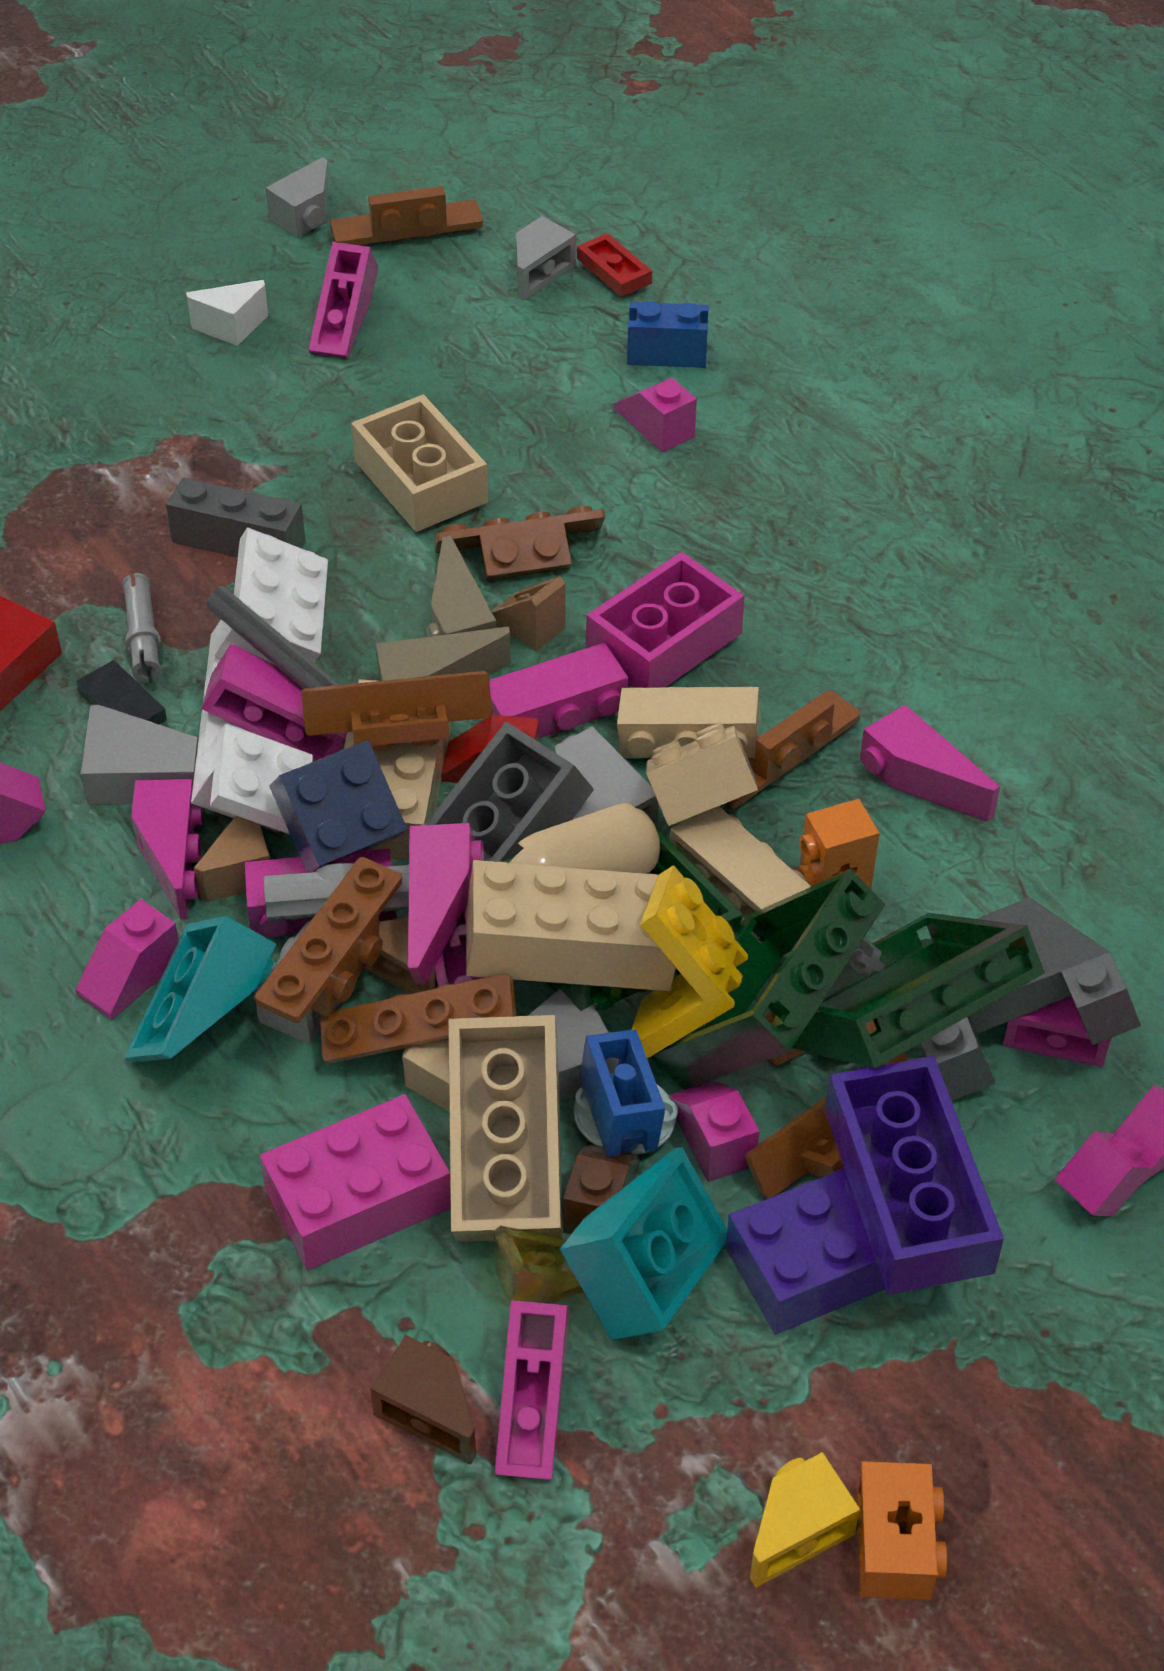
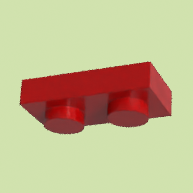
[577,233,652,297]

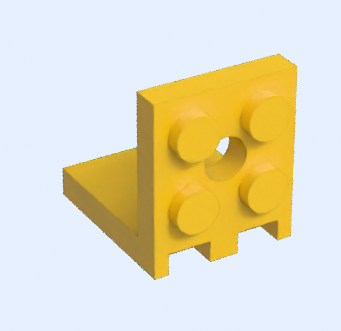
[631,865,748,1058]

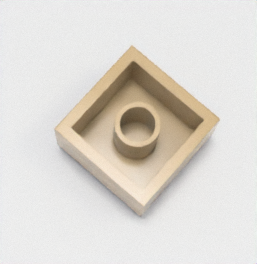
[646,723,758,826]

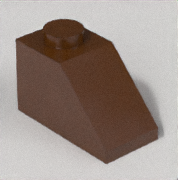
[563,1142,641,1234]
[370,1335,476,1465]

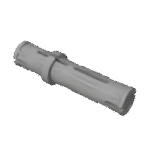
[122,573,161,682]

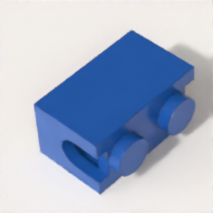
[627,301,709,368]
[579,1029,666,1157]

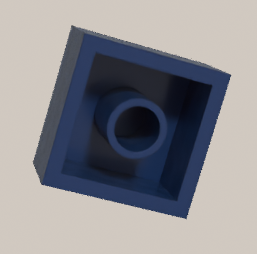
[269,740,408,873]

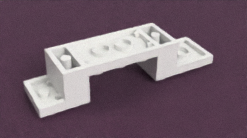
[191,527,328,834]

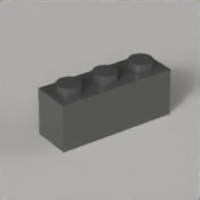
[166,477,306,557]

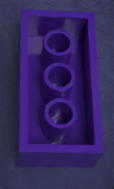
[825,1056,1004,1295]
[726,1169,886,1335]

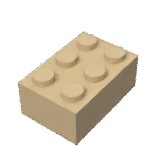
[351,394,488,532]

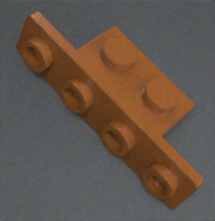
[330,186,483,246]
[434,506,605,581]
[301,671,492,751]
[725,690,860,809]
[255,857,402,1023]
[320,973,516,1064]
[745,1052,908,1199]

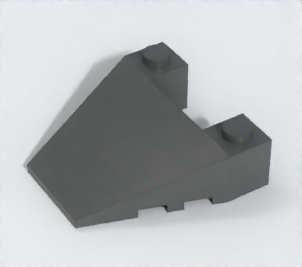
[922,897,1141,1101]

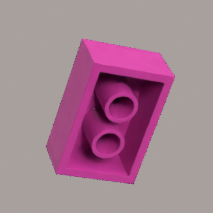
[586,551,745,688]
[259,1094,451,1271]

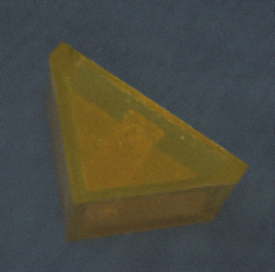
[493,1225,584,1305]

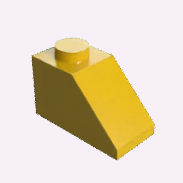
[750,1452,860,1588]

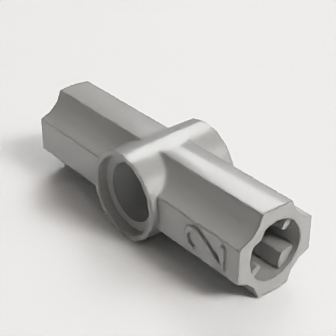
[264,863,409,921]

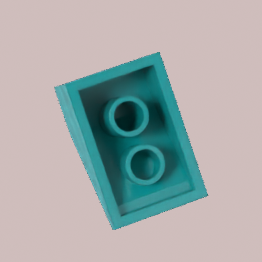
[124,916,276,1063]
[560,1147,727,1340]

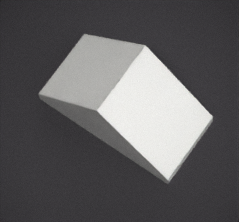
[186,280,268,346]

